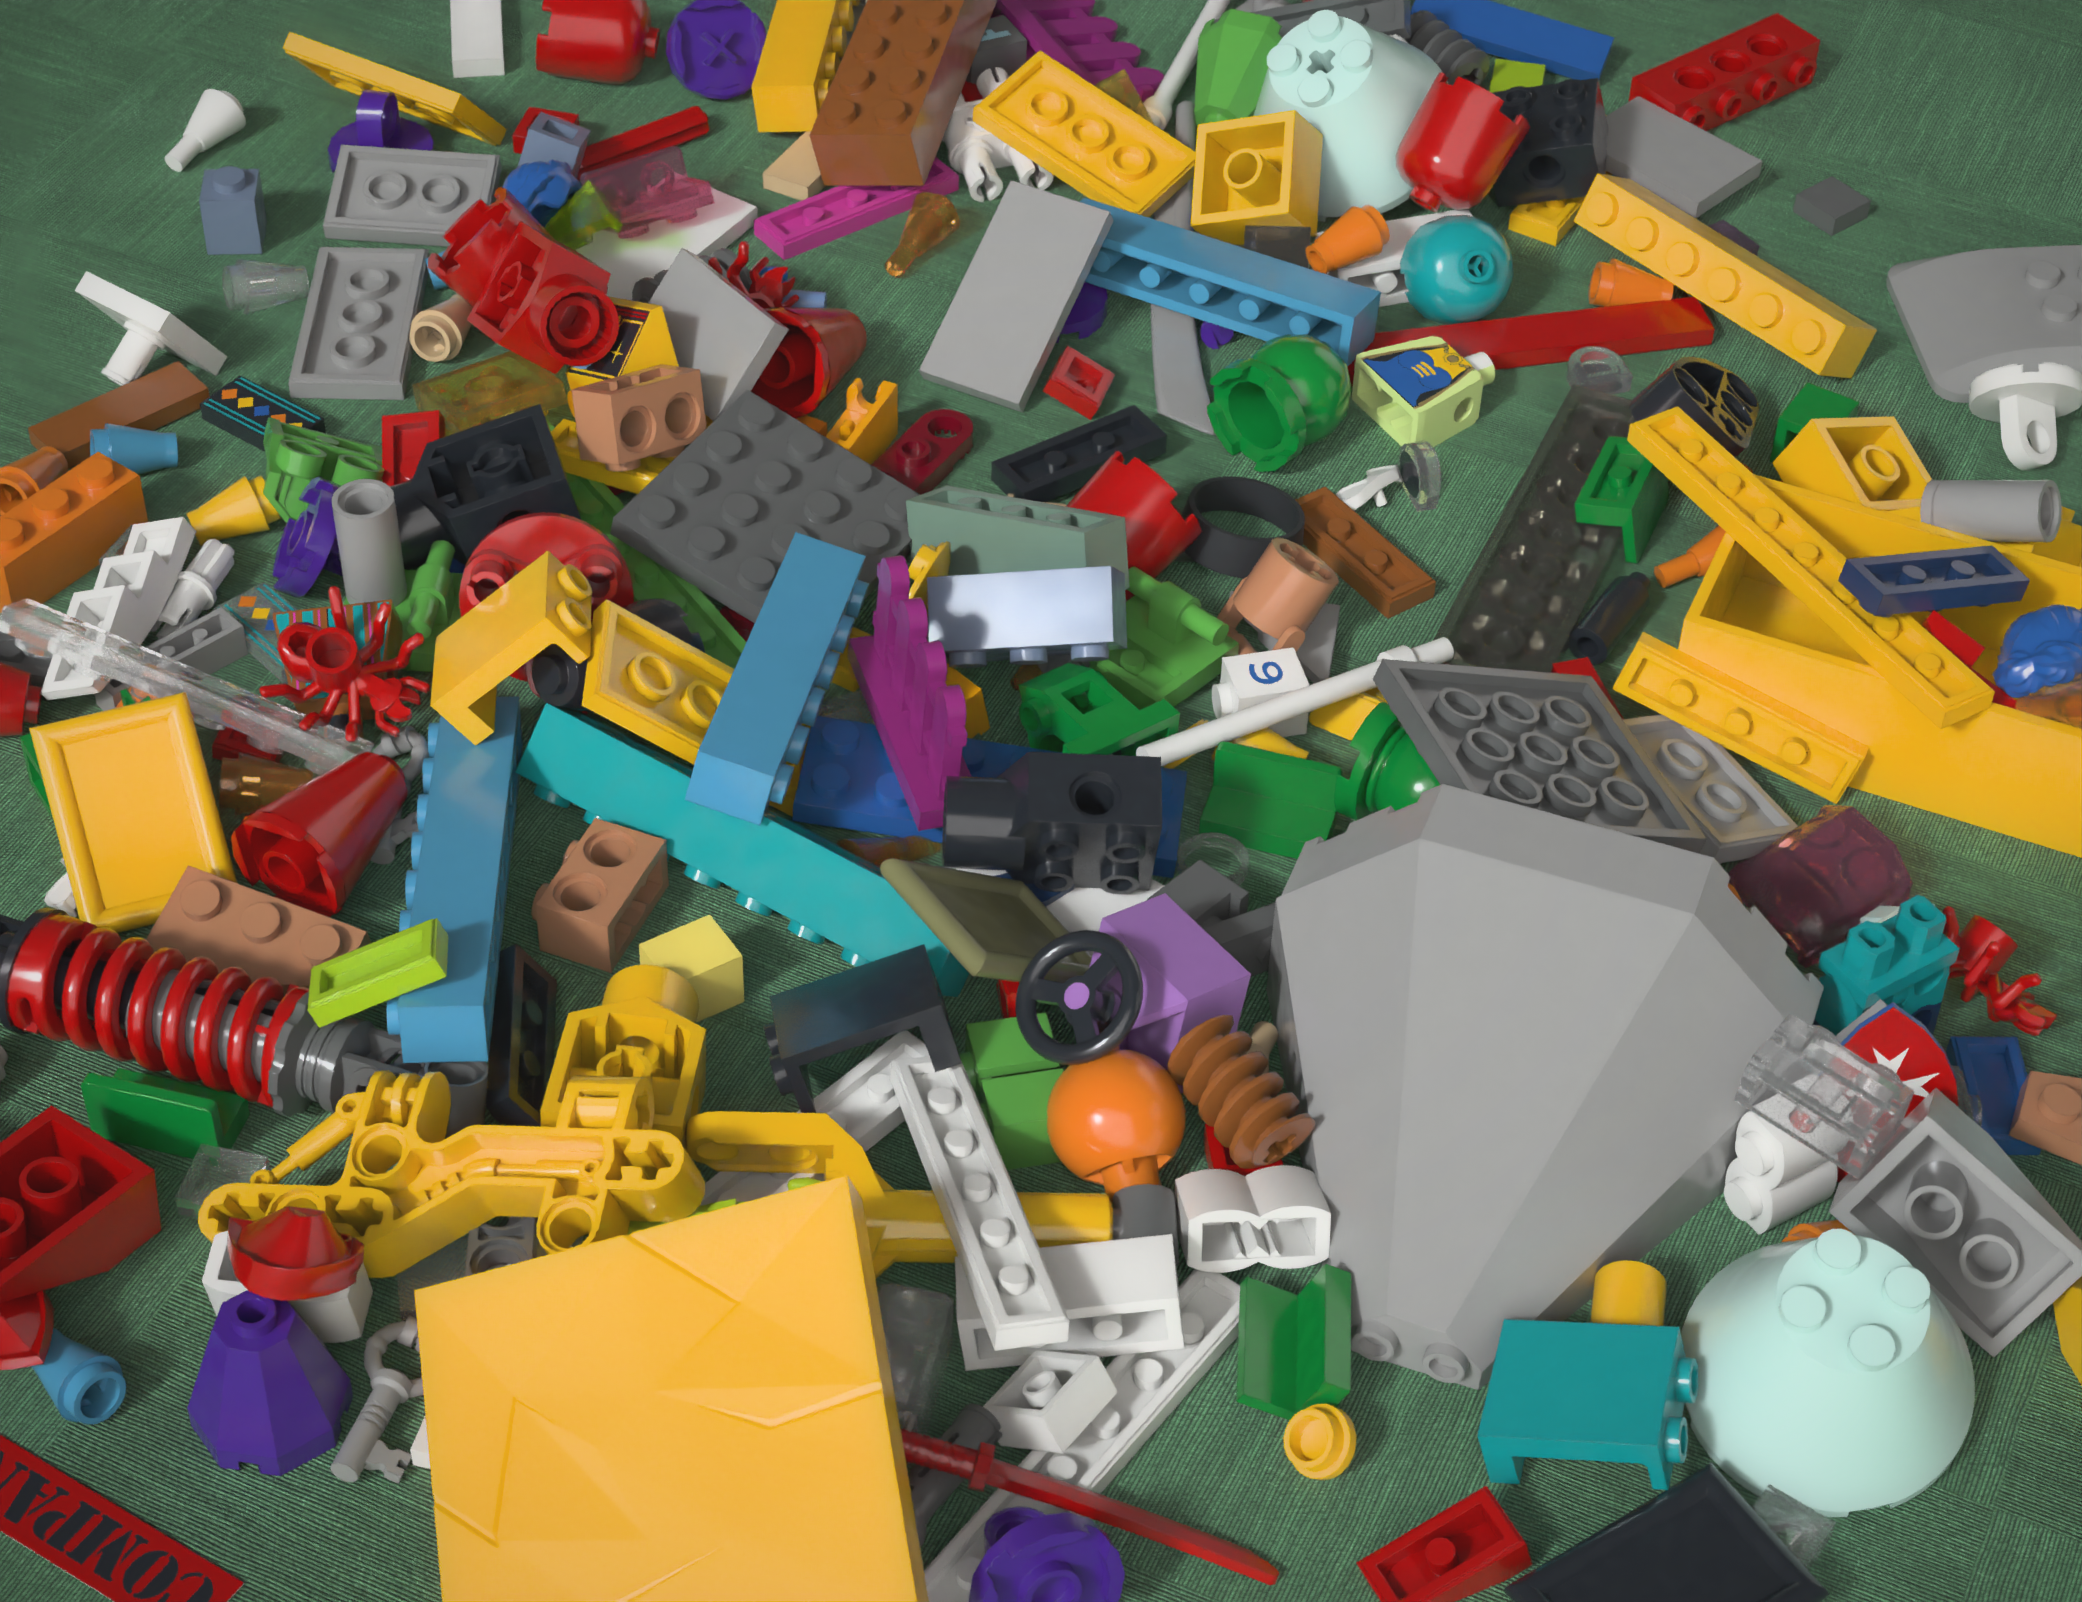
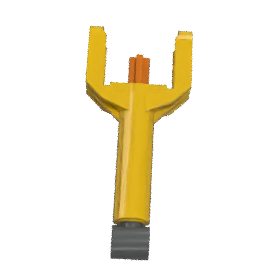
[686,1111,1179,1279]

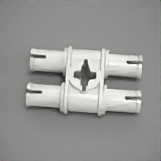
[942,67,1053,202]

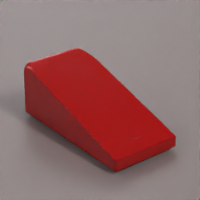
[1356,1486,1532,1602]

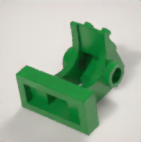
[1019,663,1180,767]

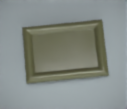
[880,859,1092,983]

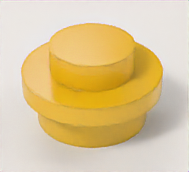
[1283,1404,1356,1480]

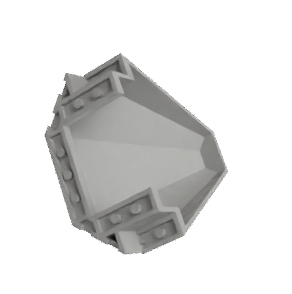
[1266,784,1824,1390]

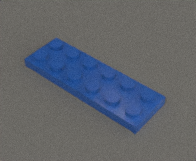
[792,716,1187,878]

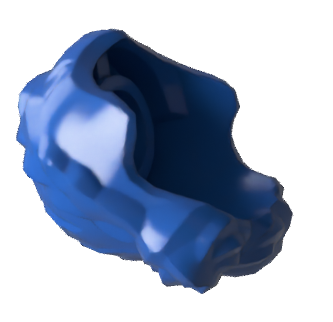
[503,159,583,235]
[1992,604,2082,698]

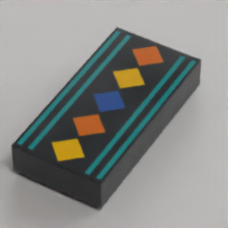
[200,375,326,452]

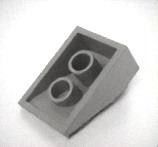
[1829,1088,2082,1358]

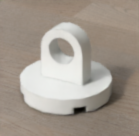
[1968,362,2082,471]

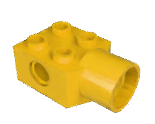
[540,964,706,1149]

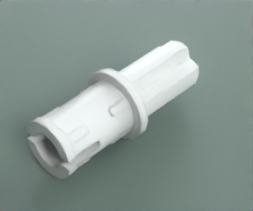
[151,539,234,639]

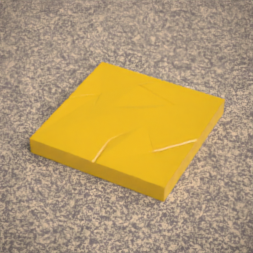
[414,1175,929,1602]

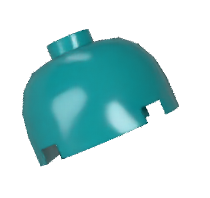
[1400,215,1514,325]

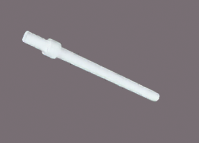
[1138,0,1231,130]
[1136,637,1454,766]

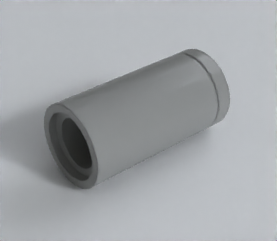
[331,479,407,607]
[1920,480,2062,542]

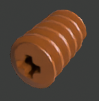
[1167,1015,1316,1169]

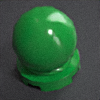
[1207,334,1352,472]
[1334,701,1440,820]

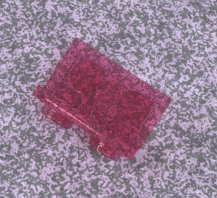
[580,146,714,239]

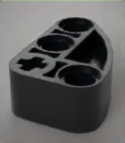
[1630,357,1760,457]

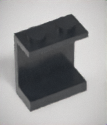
[763,944,962,1113]

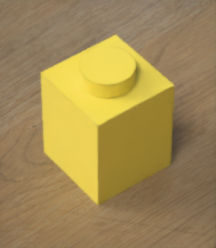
[639,915,744,1023]

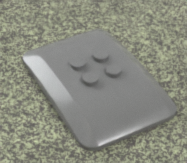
[1886,245,2082,403]

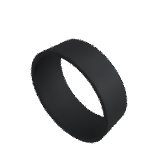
[1181,476,1305,579]

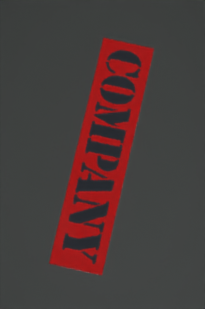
[0,1435,245,1602]

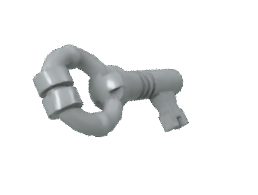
[371,725,429,865]
[330,1316,424,1484]

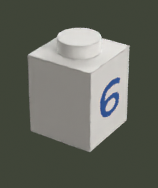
[1212,647,1309,737]

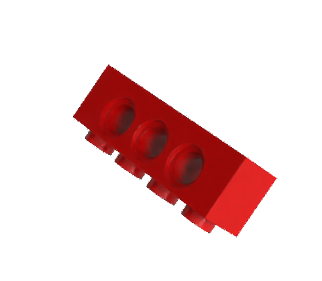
[1628,13,1821,131]

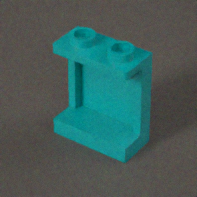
[1477,1319,1699,1490]

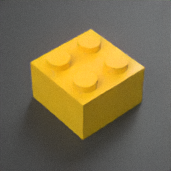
[1190,110,1323,246]

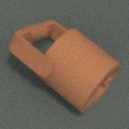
[1217,537,1339,655]

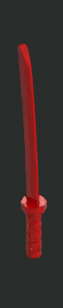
[900,1428,1279,1585]

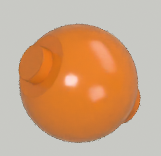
[1047,1045,1186,1204]

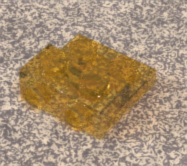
[412,351,568,436]

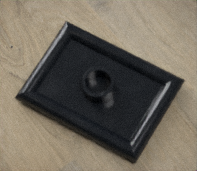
[1504,1463,1829,1602]

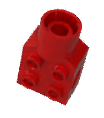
[467,220,619,374]

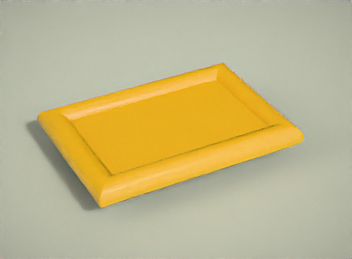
[29,692,238,933]

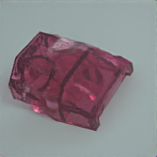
[1728,805,1913,969]

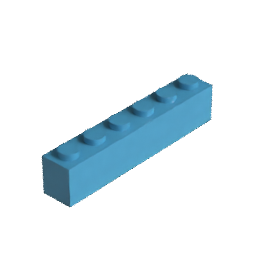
[1080,197,1381,367]
[685,532,869,825]

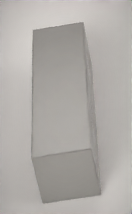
[94,607,248,711]

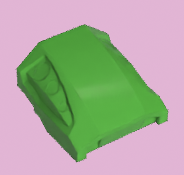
[263,417,384,523]

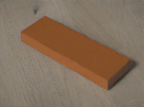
[28,361,210,469]
[1296,486,1436,619]

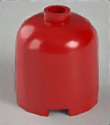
[536,0,660,85]
[1396,72,1530,212]
[428,187,553,308]
[1066,451,1202,601]

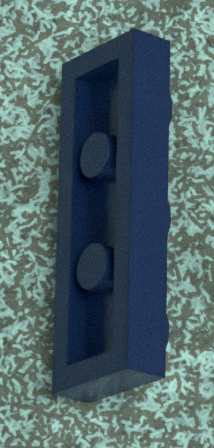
[1838,545,2030,617]

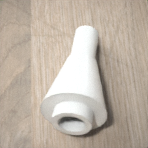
[165,89,246,172]

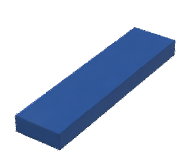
[1410,0,1614,81]

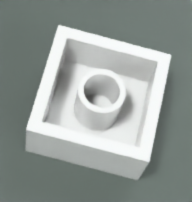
[983,1350,1118,1453]

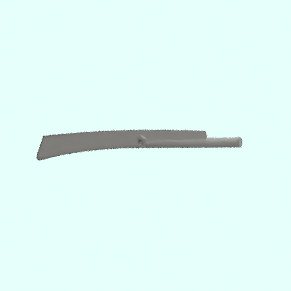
[1150,101,1216,435]

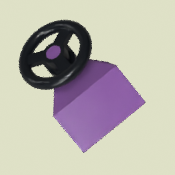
[1015,893,1251,1093]

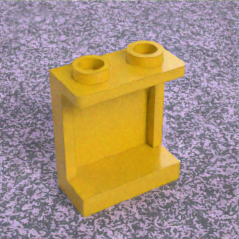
[430,551,592,746]

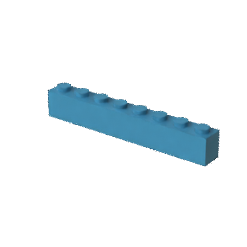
[387,696,523,1063]

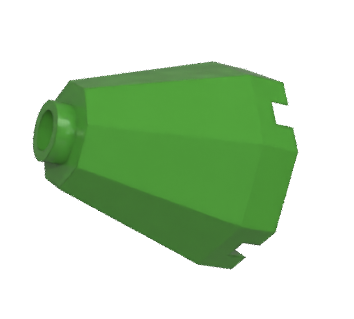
[1194,9,1282,126]

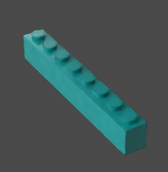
[515,703,969,997]

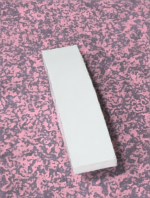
[41,517,196,700]

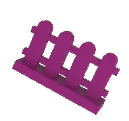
[990,0,1164,102]
[847,555,971,831]

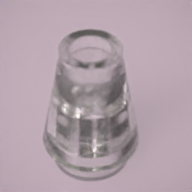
[222,259,309,315]

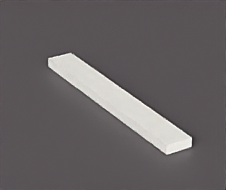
[924,1269,1240,1602]

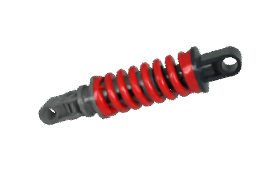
[0,907,488,1139]

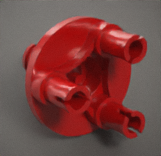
[459,512,634,699]

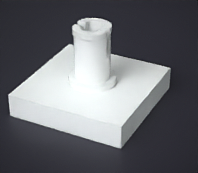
[75,271,227,386]

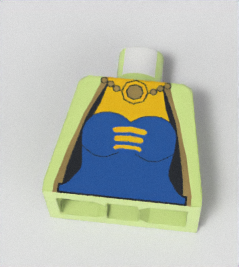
[1351,336,1495,458]

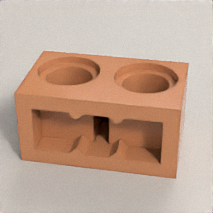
[572,364,707,471]
[532,818,669,973]

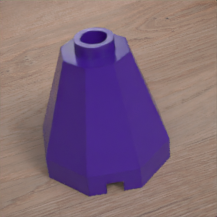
[187,1290,353,1476]

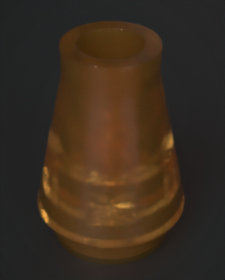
[219,752,313,815]

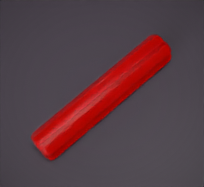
[577,106,709,182]

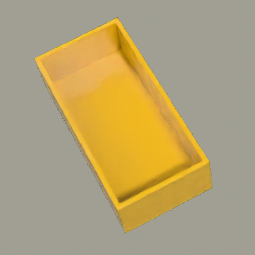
[1678,474,2082,858]

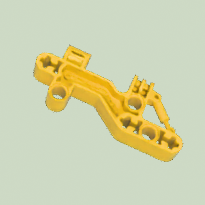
[198,1070,705,1278]

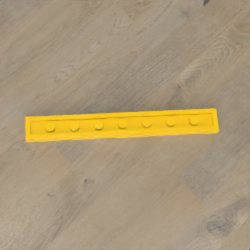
[1627,406,1995,729]

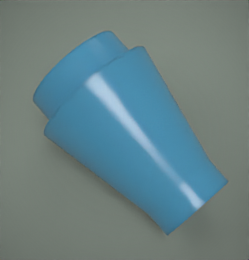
[90,423,178,474]
[30,1328,126,1425]

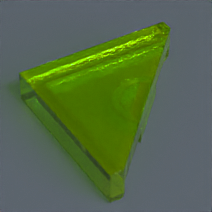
[544,180,623,250]

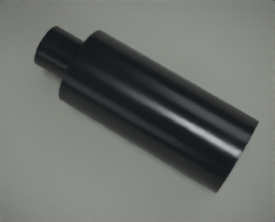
[1568,572,1651,665]

